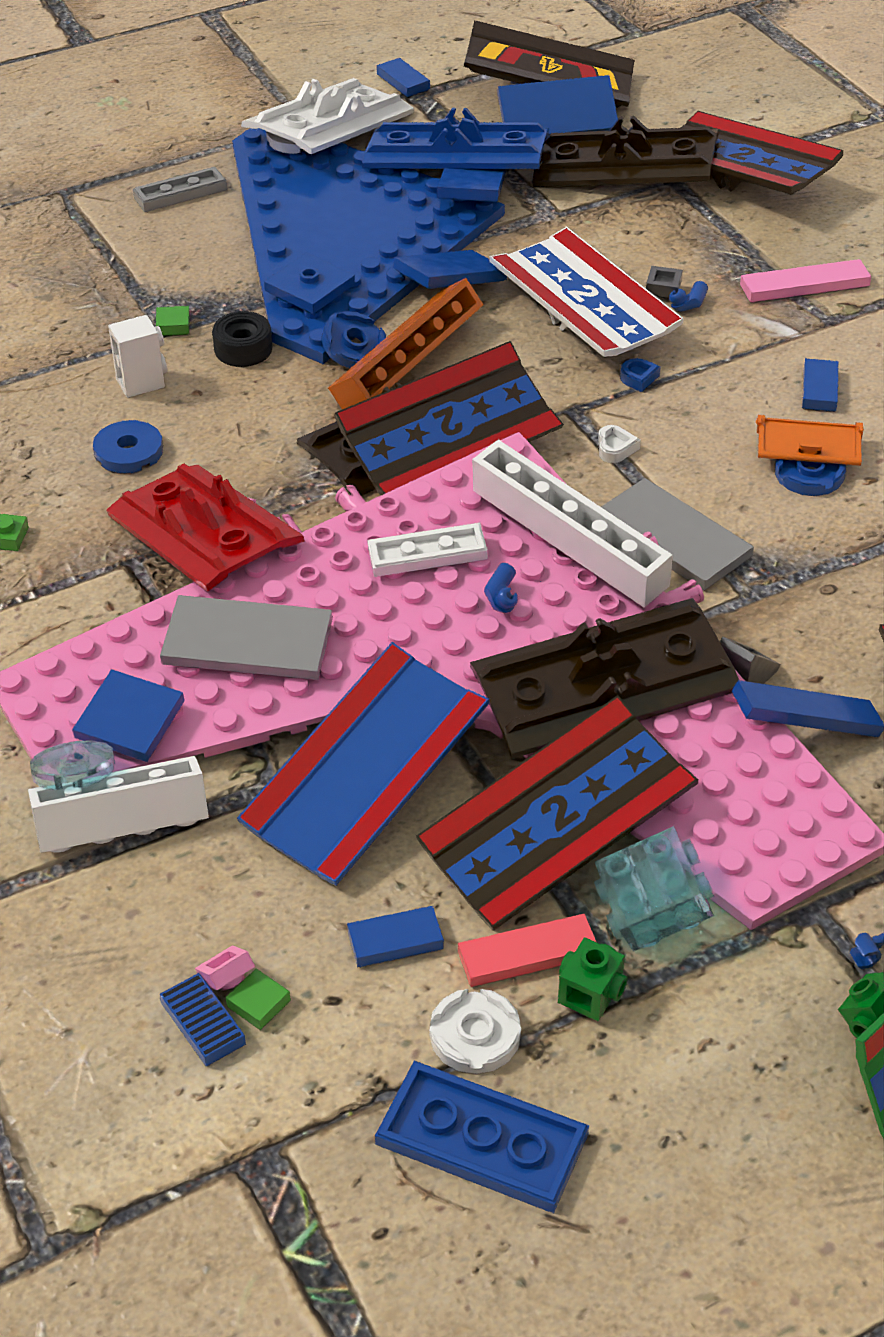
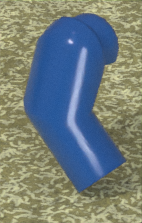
[484,563,518,613]

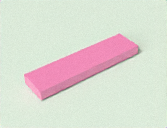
[740,259,872,302]

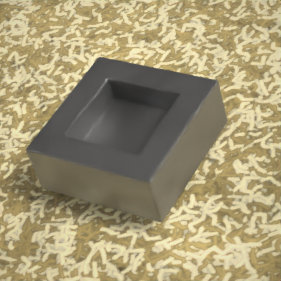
[646,266,683,298]

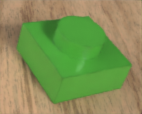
[0,514,29,551]

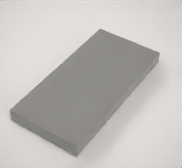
[601,478,754,591]
[160,595,333,680]

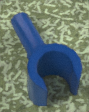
[850,933,884,969]

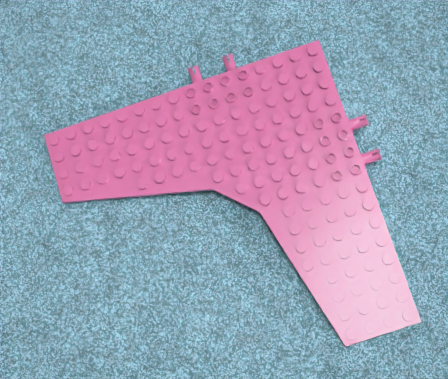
[0,432,884,930]

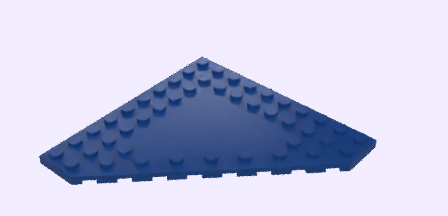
[232,128,505,364]

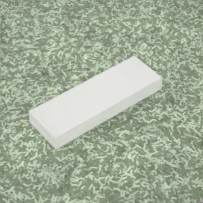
[367,523,488,577]

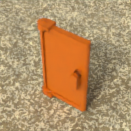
[756,415,864,466]

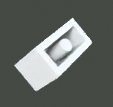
[108,315,168,398]

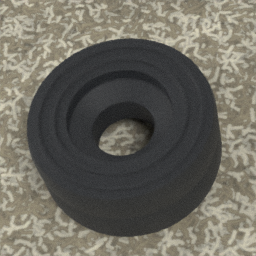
[212,311,273,367]

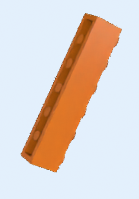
[328,278,484,409]

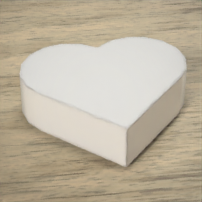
[598,425,641,463]

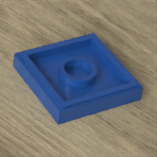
[72,669,185,762]

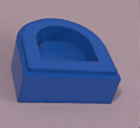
[620,358,661,392]

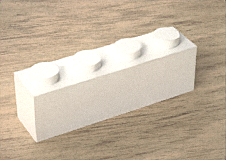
[28,756,209,853]

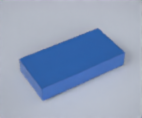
[377,58,430,97]
[802,358,839,412]
[347,906,444,968]

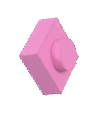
[195,945,255,990]

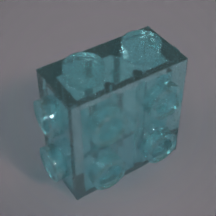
[594,826,715,952]

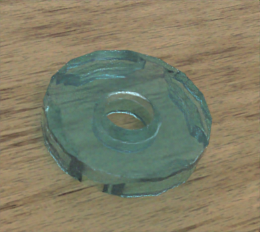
[30,740,115,790]

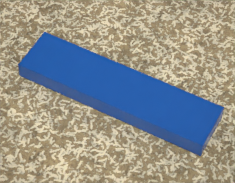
[732,680,884,737]

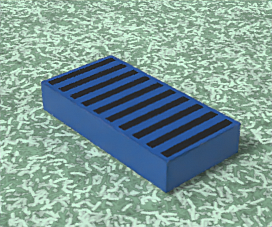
[159,973,246,1066]

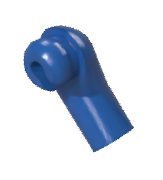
[669,281,708,312]

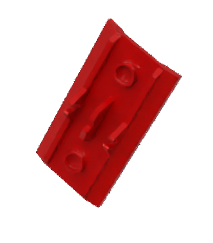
[106,463,305,592]

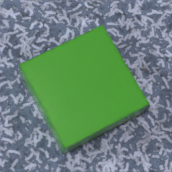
[156,306,190,336]
[225,968,291,1030]

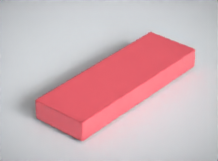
[458,913,596,987]

